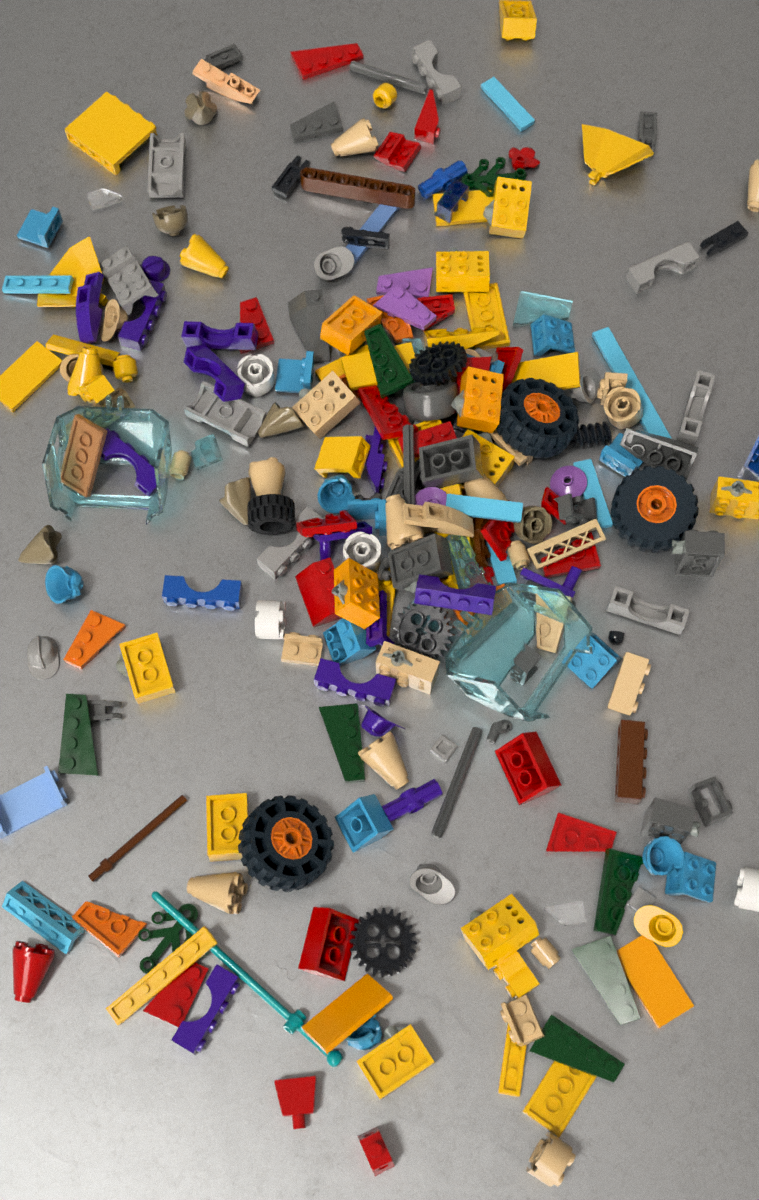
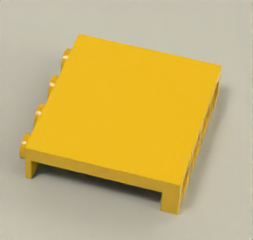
[65,92,157,175]

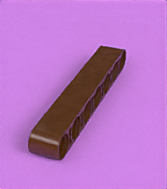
[300,167,416,209]

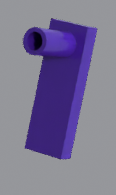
[313,521,372,560]
[520,566,582,600]
[366,590,395,647]

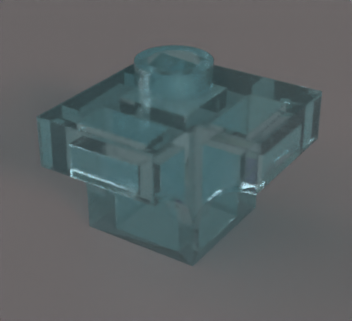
[191,434,223,470]

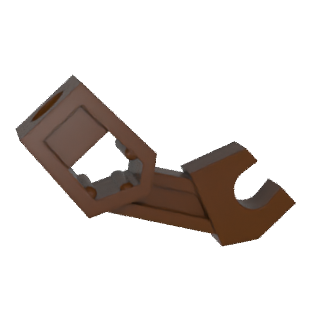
[472,517,491,568]

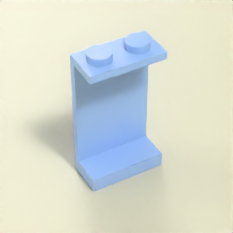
[0,766,68,839]

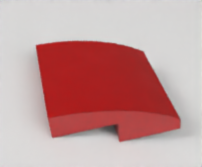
[374,132,421,172]

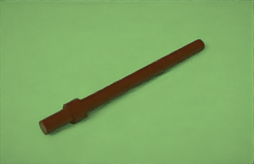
[88,795,187,882]

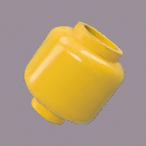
[373,83,397,109]
[113,355,138,383]

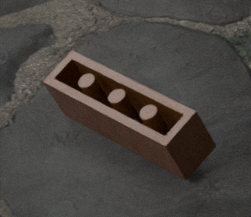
[615,720,648,804]

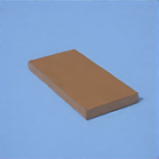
[58,414,107,498]

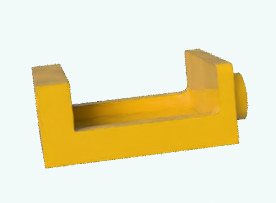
[314,436,370,478]

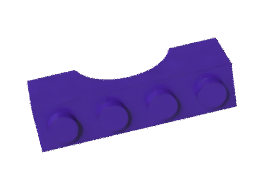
[118,280,167,351]
[181,321,259,350]
[184,344,245,402]
[101,428,165,498]
[414,574,496,615]
[314,658,396,707]
[171,964,240,1055]

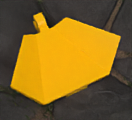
[582,124,654,186]
[37,236,109,307]

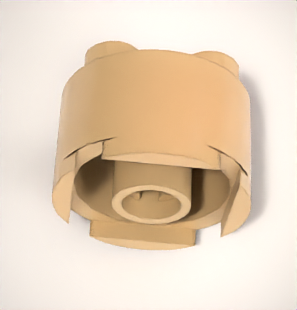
[604,386,643,430]
[526,1132,576,1187]

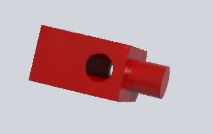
[274,1076,317,1130]
[357,1127,395,1176]

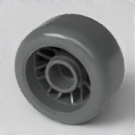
[403,379,458,421]

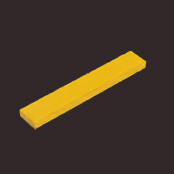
[106,926,218,1025]

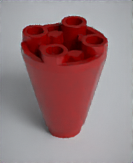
[12,941,55,1003]

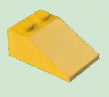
[499,0,537,41]

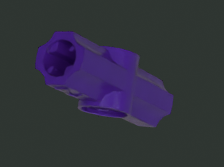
[382,779,443,823]

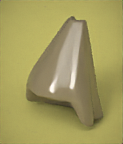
[184,91,217,125]
[258,402,304,438]
[219,477,251,525]
[18,525,62,564]

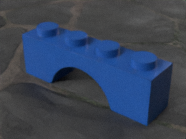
[162,575,243,611]

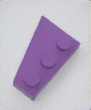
[376,267,433,299]
[373,283,436,330]

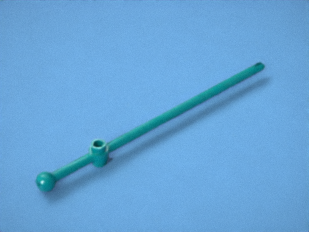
[152,891,343,1067]

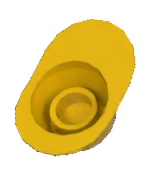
[634,905,683,947]

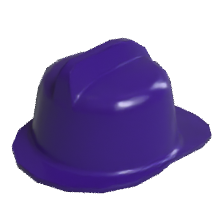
[140,256,170,282]
[361,705,405,737]

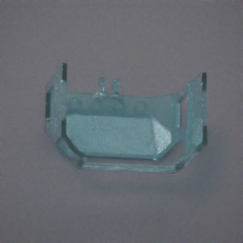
[42,395,172,525]
[445,583,593,722]

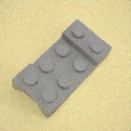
[147,133,186,198]
[100,246,158,315]
[184,381,266,447]

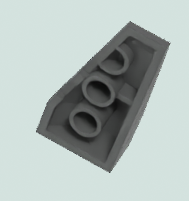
[288,289,330,363]
[620,427,699,478]

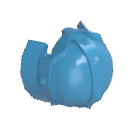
[317,474,355,514]
[45,565,84,604]
[642,836,684,876]
[345,1014,383,1050]

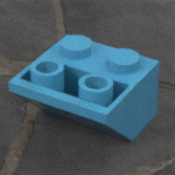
[323,618,376,666]

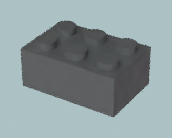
[419,435,484,488]

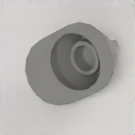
[314,246,354,280]
[570,368,601,404]
[27,635,59,680]
[409,864,455,905]

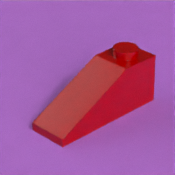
[414,89,441,144]

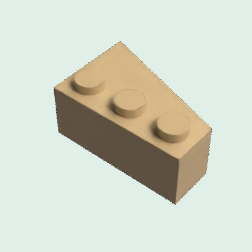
[607,652,651,716]

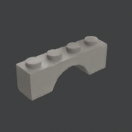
[411,40,461,106]
[626,242,700,294]
[677,370,716,446]
[257,506,324,579]
[606,586,690,635]

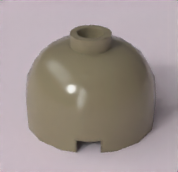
[152,205,188,236]
[513,506,552,544]

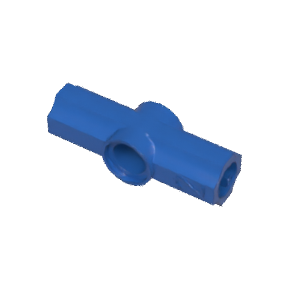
[418,161,468,199]

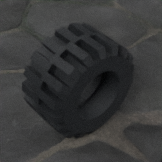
[247,494,296,535]

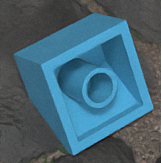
[335,794,393,853]

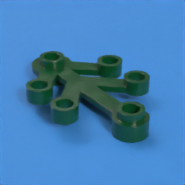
[461,157,527,197]
[138,904,198,974]

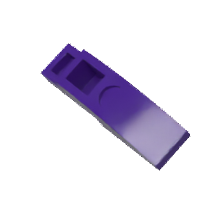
[76,272,104,344]
[365,427,388,493]

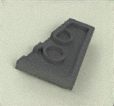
[290,101,343,142]

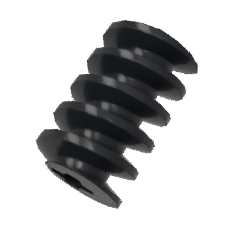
[571,422,612,449]

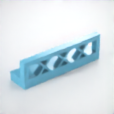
[2,881,85,954]

